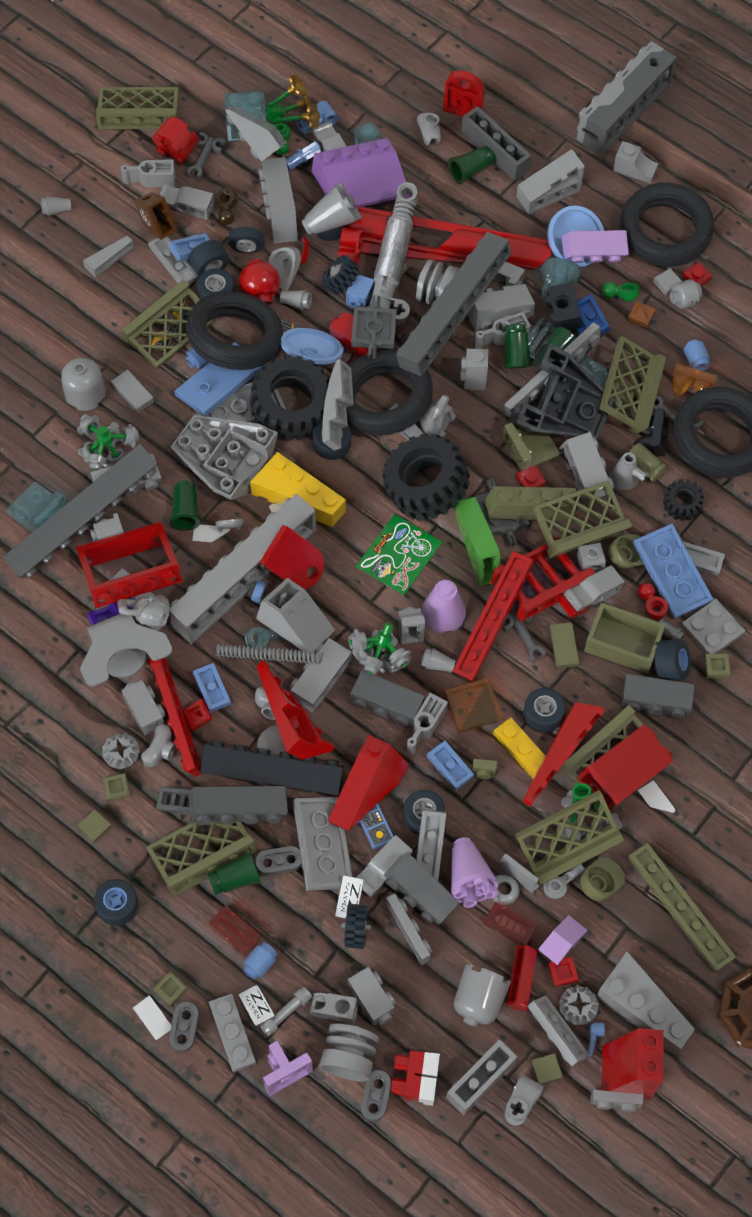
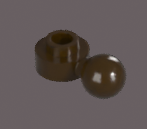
[216,187,238,225]

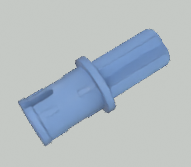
[286,142,321,172]

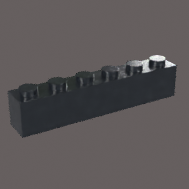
[200,740,344,795]

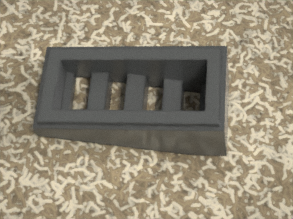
[156,787,191,816]

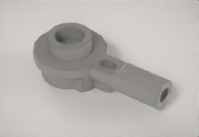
[543,864,585,899]

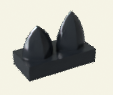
[634,408,669,457]

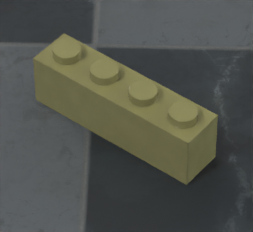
[485,486,579,520]

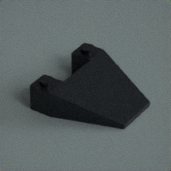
[507,343,614,439]

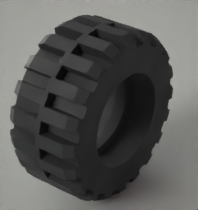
[250,355,330,441]
[382,434,470,520]

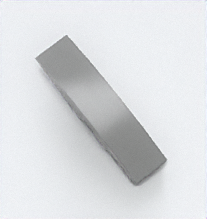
[323,359,354,450]

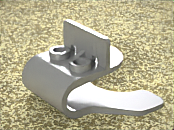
[80,614,172,687]

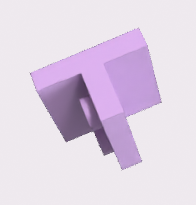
[263,1041,313,1096]

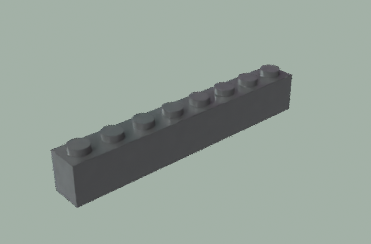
[396,232,511,376]
[3,444,157,579]

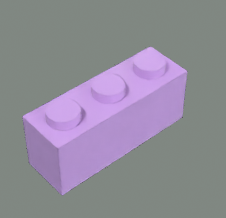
[562,230,629,263]

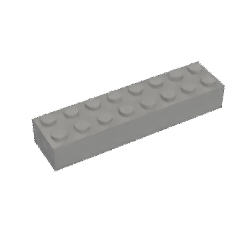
[169,494,316,645]

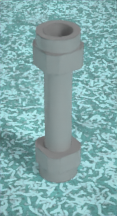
[259,986,313,1037]

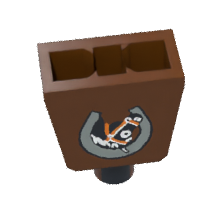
[135,192,177,240]

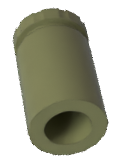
[629,443,667,483]

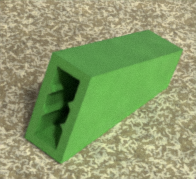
[455,497,500,587]

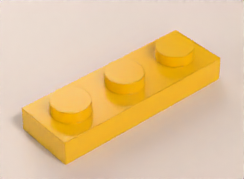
[493,718,545,779]

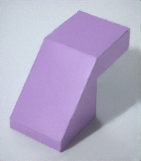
[538,915,588,966]

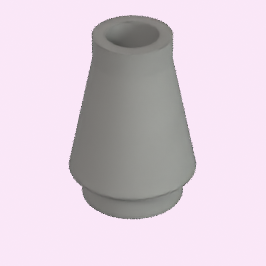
[41,196,71,216]
[280,290,312,311]
[421,648,456,673]

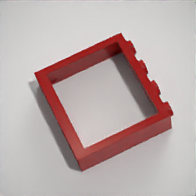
[76,522,183,608]

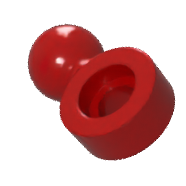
[637,583,668,620]

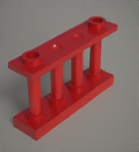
[490,536,595,622]

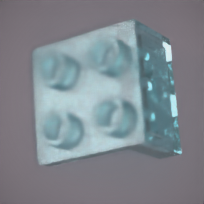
[6,482,66,532]

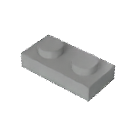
[590,1090,643,1112]

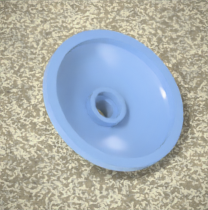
[547,206,604,267]
[281,328,343,366]

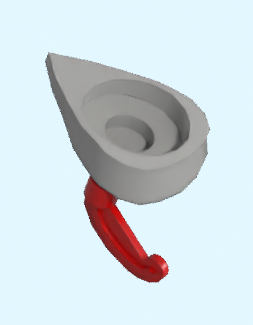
[269,237,309,291]

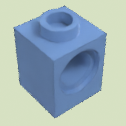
[346,275,374,308]

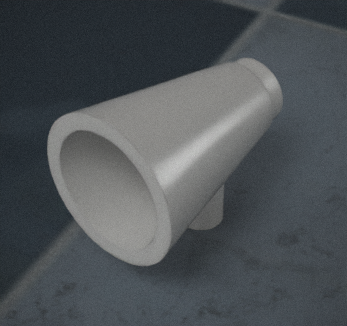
[610,452,647,490]

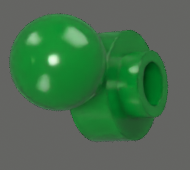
[274,123,291,155]
[602,282,639,301]

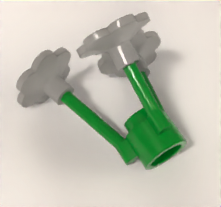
[556,783,622,840]

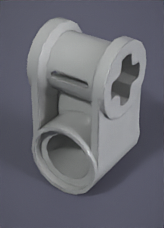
[504,1074,544,1126]

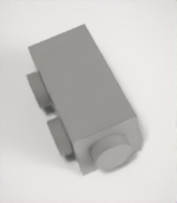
[460,349,488,390]
[122,680,166,736]
[348,967,396,1026]

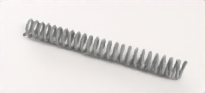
[215,644,324,664]

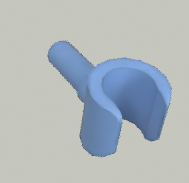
[588,1023,605,1057]

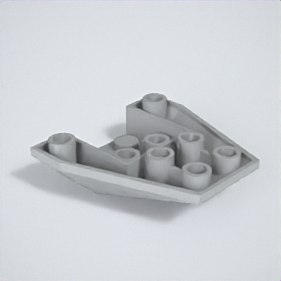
[171,415,278,500]

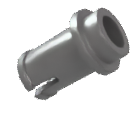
[659,618,685,640]

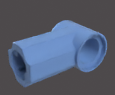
[296,101,338,135]

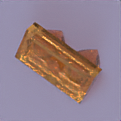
[673,363,717,396]

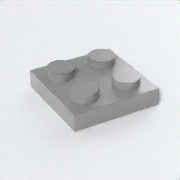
[681,599,745,654]

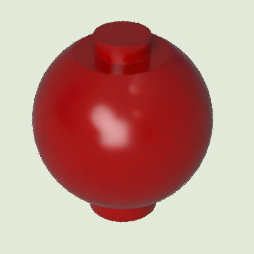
[239,259,281,305]

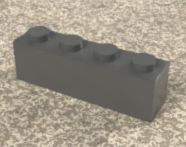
[462,106,532,181]
[189,786,288,825]

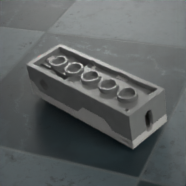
[577,41,677,156]

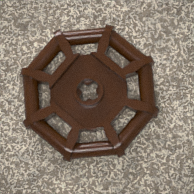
[716,965,752,1049]

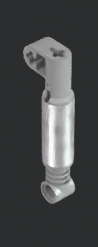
[369,182,418,327]

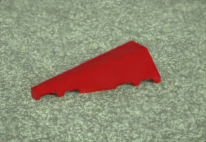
[256,660,335,760]
[522,702,605,807]

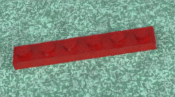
[453,551,534,682]
[148,656,204,777]

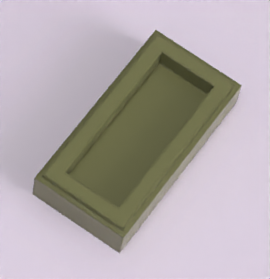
[549,623,579,669]

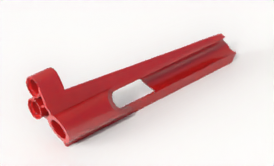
[338,206,552,270]

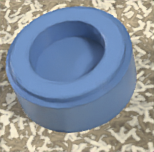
[251,580,267,603]

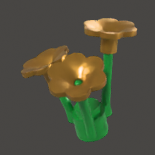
[265,74,320,129]

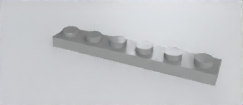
[504,322,600,418]

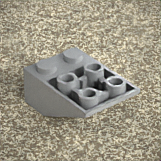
[225,105,287,162]
[256,578,335,656]

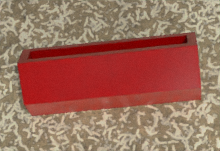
[507,945,537,1012]

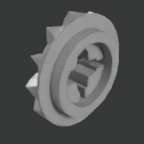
[102,733,139,769]
[559,985,599,1025]

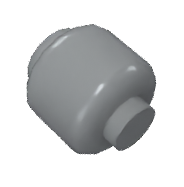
[670,279,702,309]

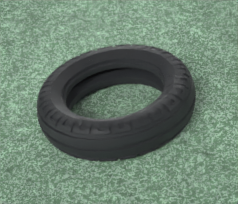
[620,182,714,267]
[186,292,283,370]
[346,350,433,436]
[673,386,752,478]

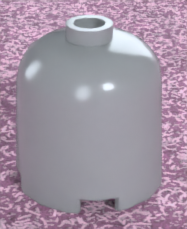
[61,358,106,411]
[454,964,511,1027]

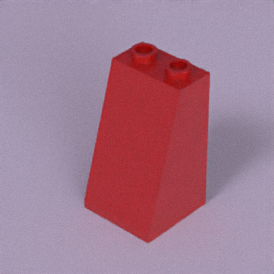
[576,724,674,812]
[601,1028,664,1100]

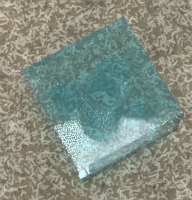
[224,91,266,141]

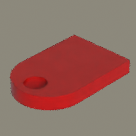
[443,70,485,117]
[259,524,324,589]

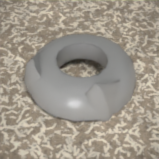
[215,519,244,532]
[492,875,520,905]

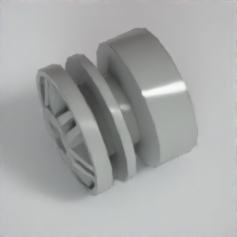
[416,259,460,305]
[319,1024,379,1082]

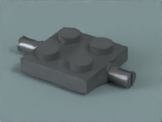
[351,295,396,360]
[475,479,529,547]

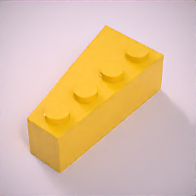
[250,452,346,527]

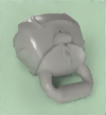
[420,395,456,437]
[117,594,170,631]

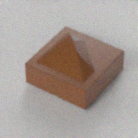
[628,301,656,329]

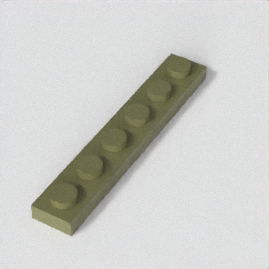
[628,843,736,973]

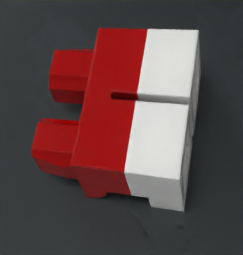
[391,1051,440,1106]

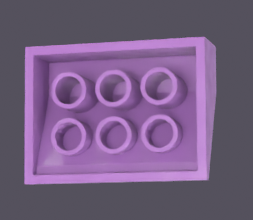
[312,138,410,208]

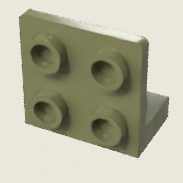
[502,423,560,471]

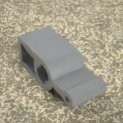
[312,121,347,152]
[121,160,175,187]
[160,184,214,220]
[474,312,531,349]
[564,565,625,612]
[407,693,448,755]
[356,835,413,898]

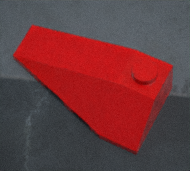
[328,735,409,831]

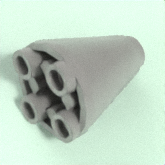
[302,182,362,235]

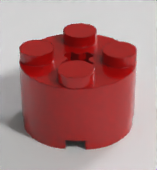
[152,116,199,165]

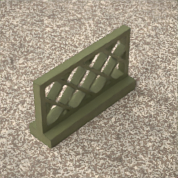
[96,87,179,129]
[122,279,218,369]
[600,336,666,434]
[533,481,632,558]
[560,705,663,783]
[515,790,624,885]
[146,822,257,897]

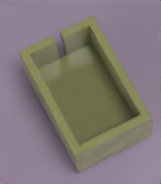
[584,602,665,674]

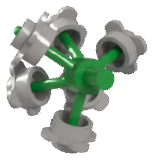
[77,414,139,471]
[349,623,411,675]

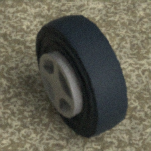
[228,227,265,253]

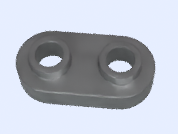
[256,846,302,876]
[169,1002,199,1053]
[361,1070,391,1122]

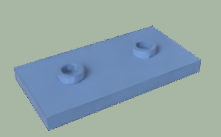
[174,342,262,416]
[633,523,714,620]

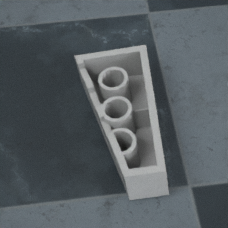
[258,157,298,244]
[596,952,695,1055]

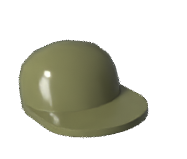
[608,534,644,570]
[580,857,625,902]

